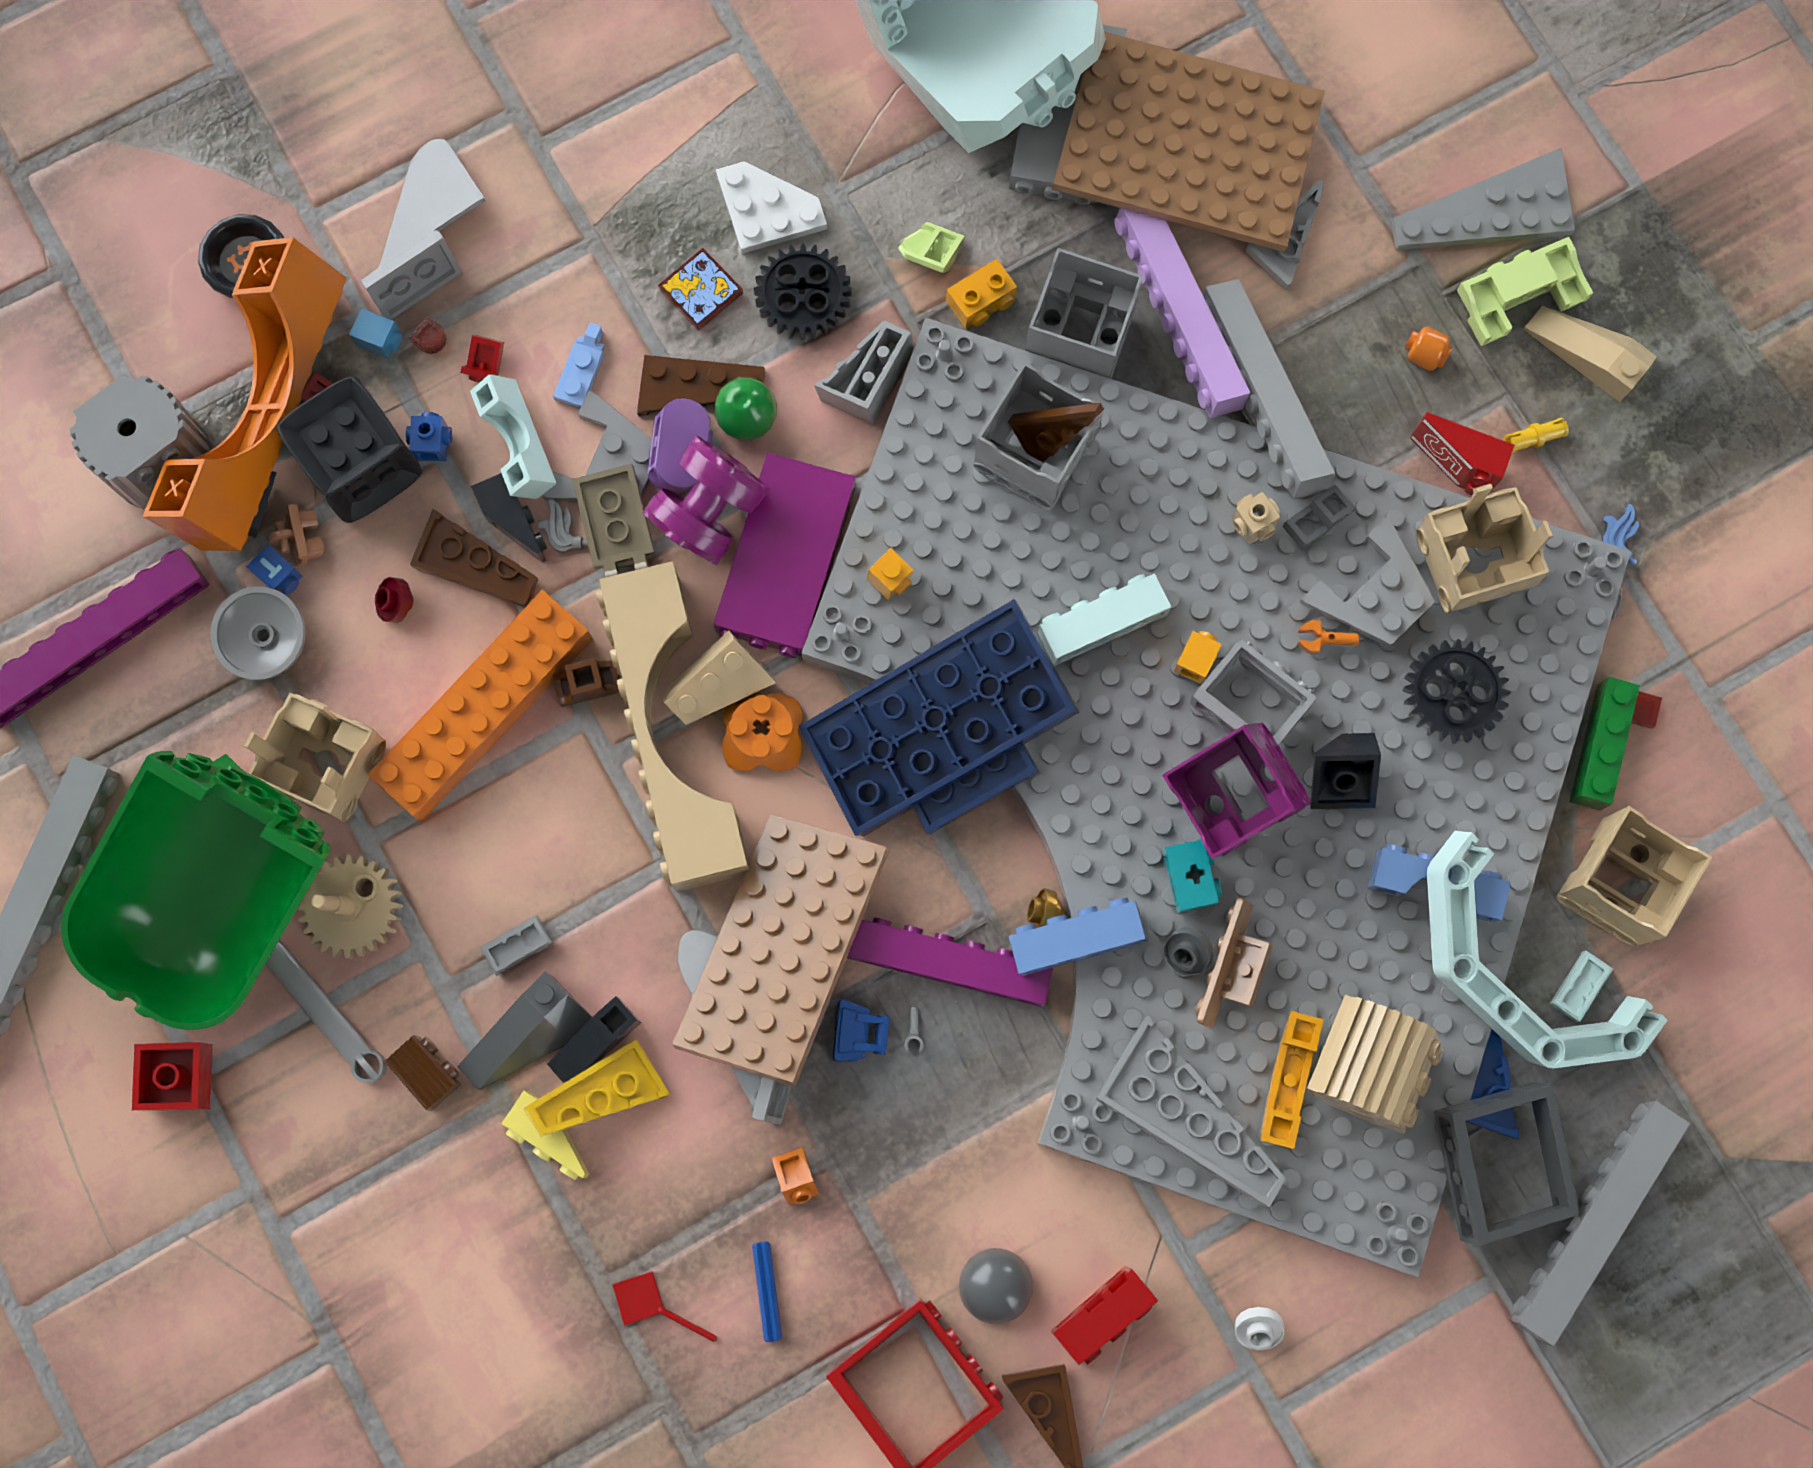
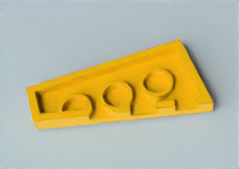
[523,1039,670,1137]

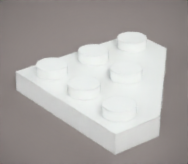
[716,161,827,254]

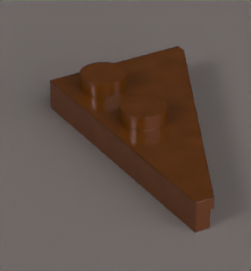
[1008,402,1104,463]
[1002,1364,1083,1468]

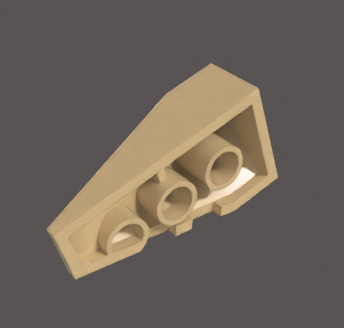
[1523,306,1657,402]

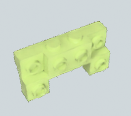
[1457,237,1593,346]

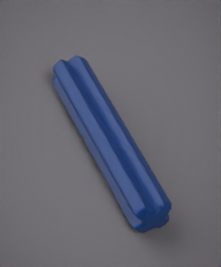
[752,1241,782,1342]

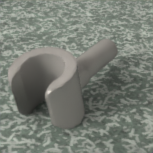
[904,1007,924,1053]

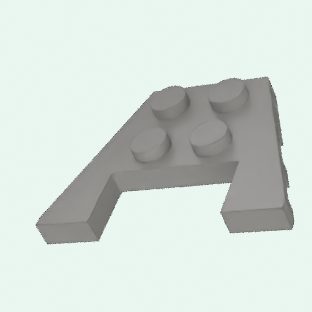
[542,390,652,502]
[1299,517,1436,647]

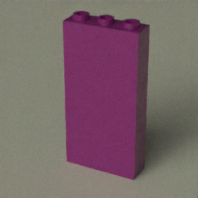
[713,452,856,658]

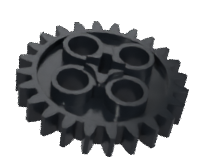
[754,243,852,340]
[1402,639,1511,744]

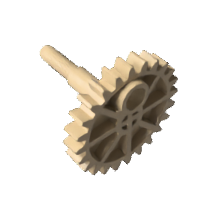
[298,855,403,959]

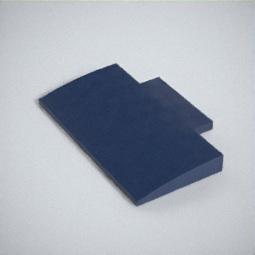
[799,599,1080,837]

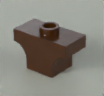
[553,658,620,707]

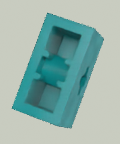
[1162,839,1222,915]

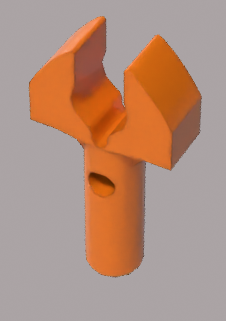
[1297,620,1360,654]

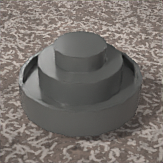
[1164,927,1213,976]

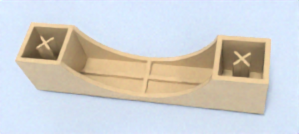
[596,561,750,892]

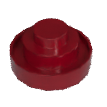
[375,577,414,623]

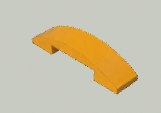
[1260,1011,1324,1149]

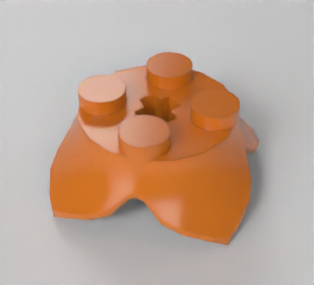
[722,693,803,772]

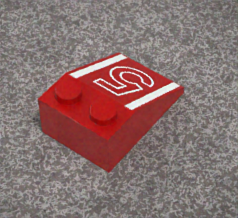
[1410,412,1515,495]

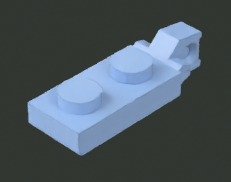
[553,323,605,408]

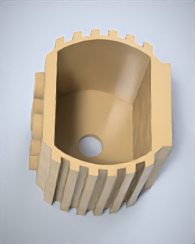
[1307,995,1444,1134]

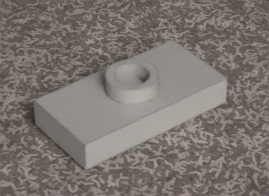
[480,915,553,976]

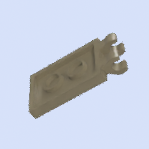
[572,463,655,578]

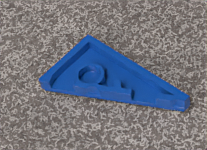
[1465,1028,1520,1139]

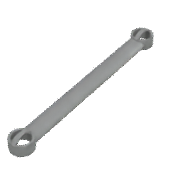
[266,940,387,1083]

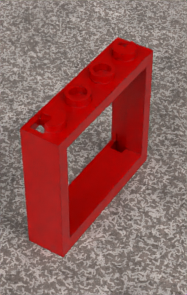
[826,1298,1004,1468]

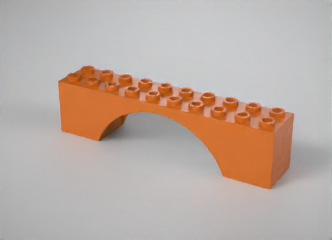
[142,237,346,551]

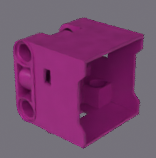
[1162,722,1311,859]

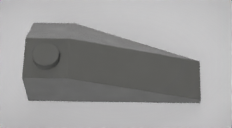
[457,971,592,1090]

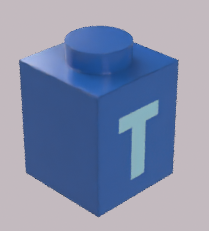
[246,545,303,595]

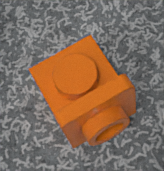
[772,1147,819,1205]

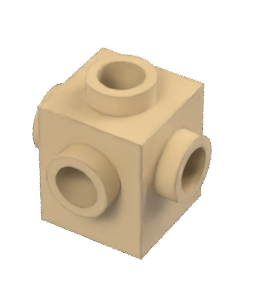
[1232,492,1280,544]

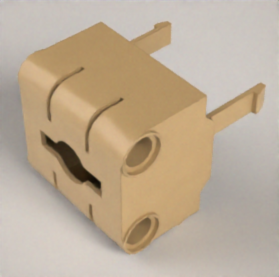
[1416,484,1553,613]
[243,693,386,822]

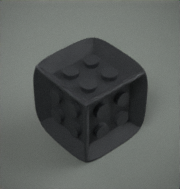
[277,376,422,523]

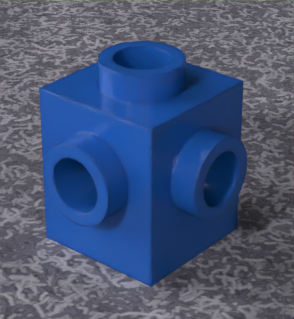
[406,412,452,461]

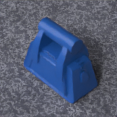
[832,999,890,1062]

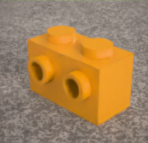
[946,258,1017,329]

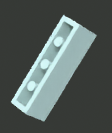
[1038,573,1171,666]

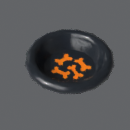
[198,214,284,298]

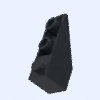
[471,473,547,562]
[547,996,642,1083]

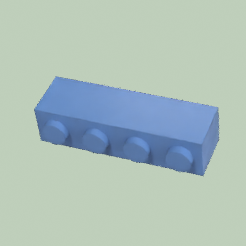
[1009,898,1148,976]

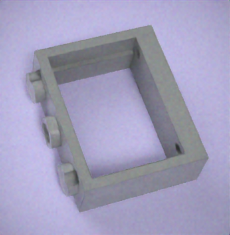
[1190,638,1317,746]

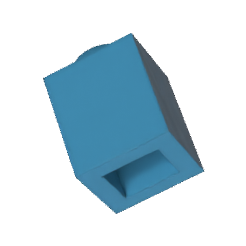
[349,308,402,359]

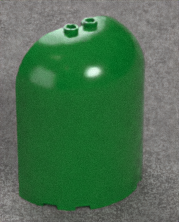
[61,751,330,1030]

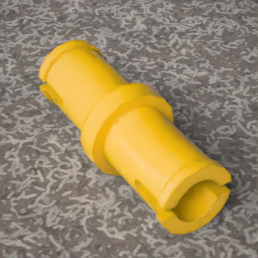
[1504,417,1569,453]

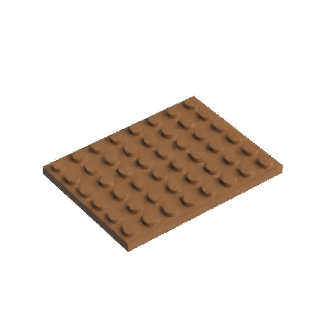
[1052,31,1325,252]

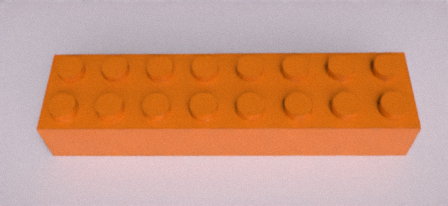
[367,590,593,822]

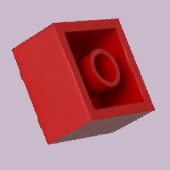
[131,1042,212,1112]

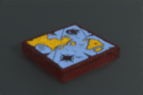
[658,248,743,331]

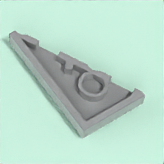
[1245,180,1324,290]

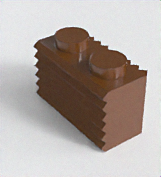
[384,1035,461,1111]

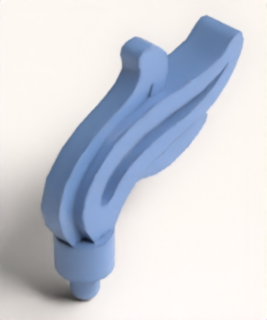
[1602,504,1639,565]

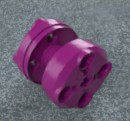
[643,435,770,565]

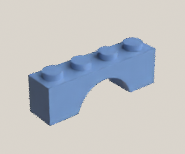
[1367,844,1511,923]

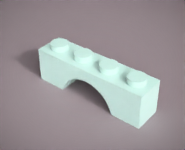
[470,374,557,499]

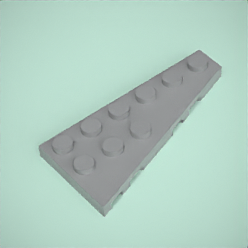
[1391,148,1575,250]
[1095,1014,1286,1208]

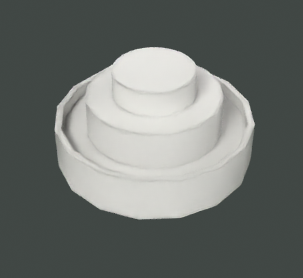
[1234,1307,1285,1350]

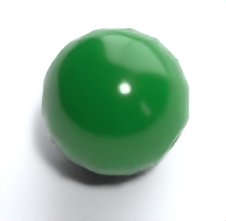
[714,377,777,441]

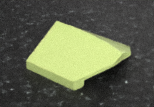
[898,222,964,273]

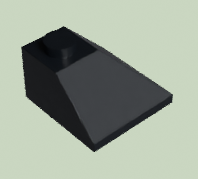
[1310,733,1381,809]

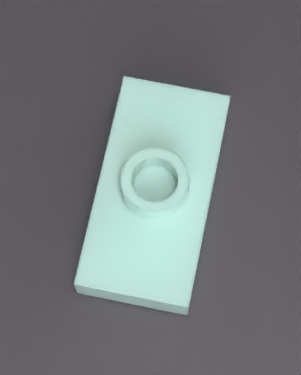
[1550,951,1613,1022]

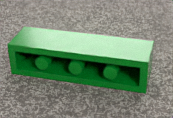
[1569,677,1640,811]

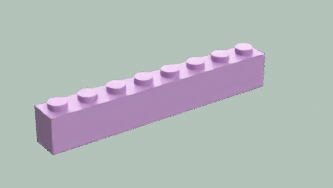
[1115,208,1250,419]

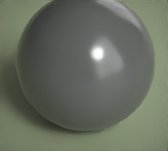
[959,1248,1033,1324]

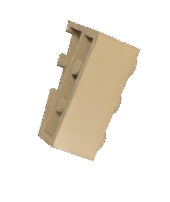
[660,630,776,725]

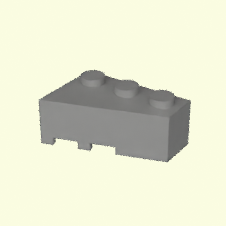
[814,320,915,424]

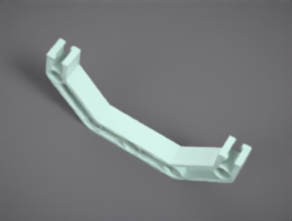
[1427,831,1668,1069]

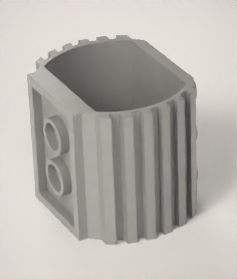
[70,374,212,509]

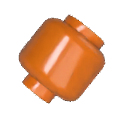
[1405,326,1453,371]

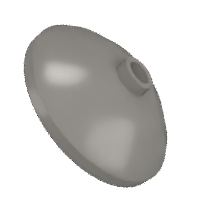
[211,586,306,680]

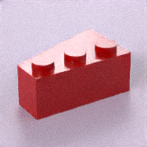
[1051,1266,1158,1365]

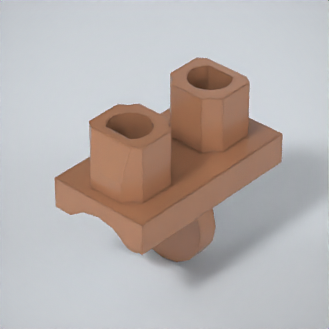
[268,503,324,567]

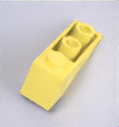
[501,1090,590,1180]

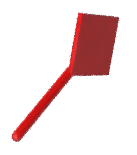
[612,1271,717,1342]

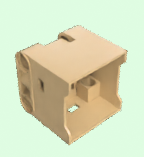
[1556,806,1712,947]

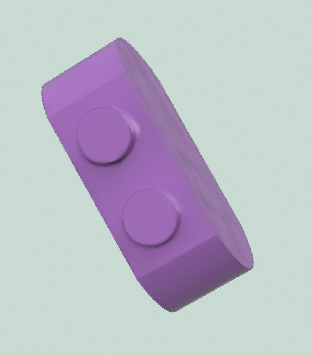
[647,398,713,495]

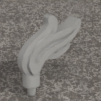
[538,499,588,553]

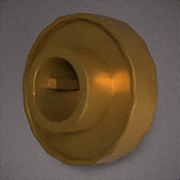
[1027,888,1064,928]

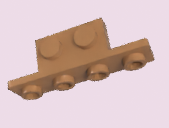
[1196,898,1273,1029]

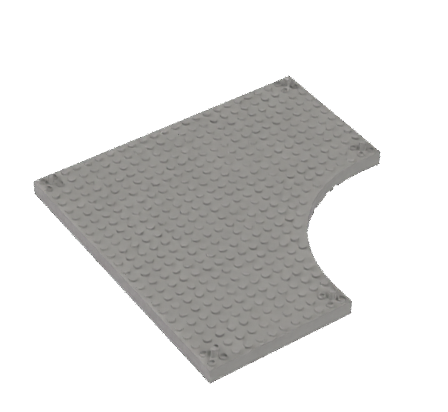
[802,318,1631,1277]

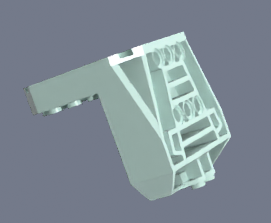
[855,0,1106,153]

